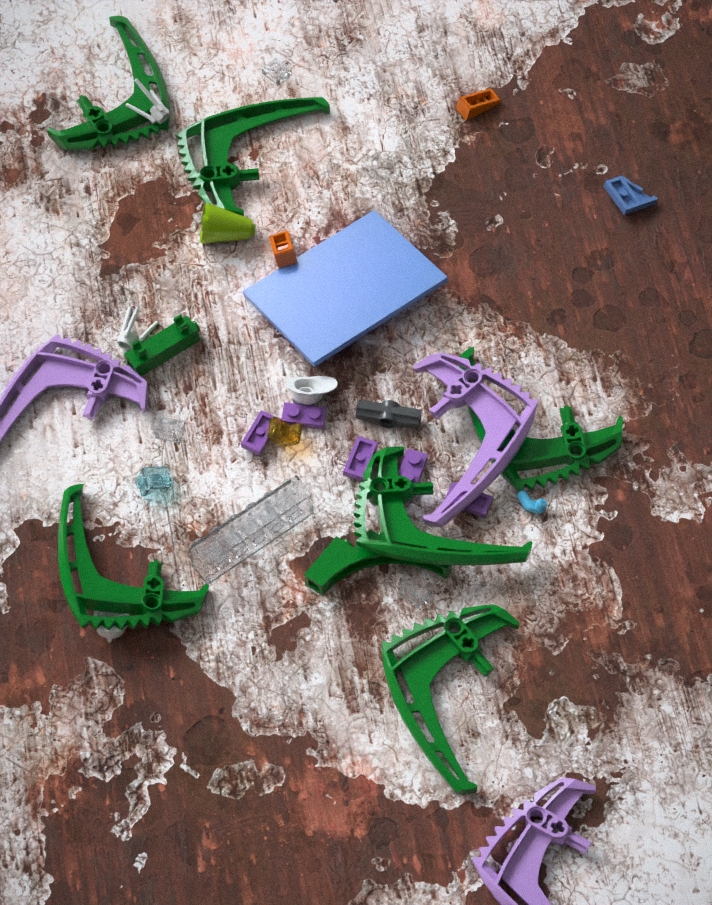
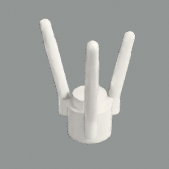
[126,79,171,124]
[117,306,159,350]

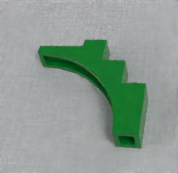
[304,526,452,596]

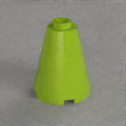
[200,203,256,244]

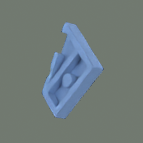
[603,176,658,215]

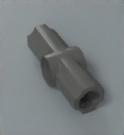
[355,400,422,429]

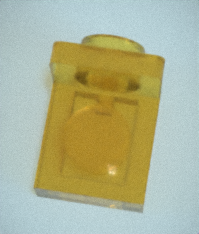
[267,416,302,448]

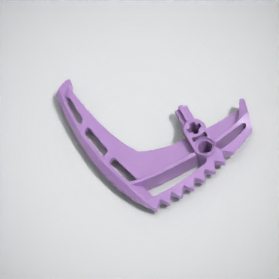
[0,334,148,443]
[414,352,538,528]
[472,778,596,905]

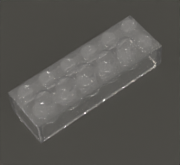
[188,475,314,584]

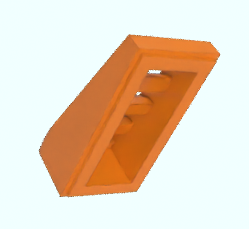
[456,88,501,120]
[269,231,297,268]

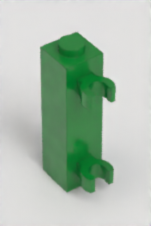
[124,314,200,377]

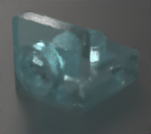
[136,466,173,496]

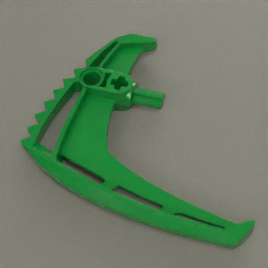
[47,16,170,150]
[176,97,330,216]
[459,347,623,492]
[353,446,533,566]
[58,484,209,630]
[382,604,519,795]

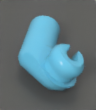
[516,490,547,514]

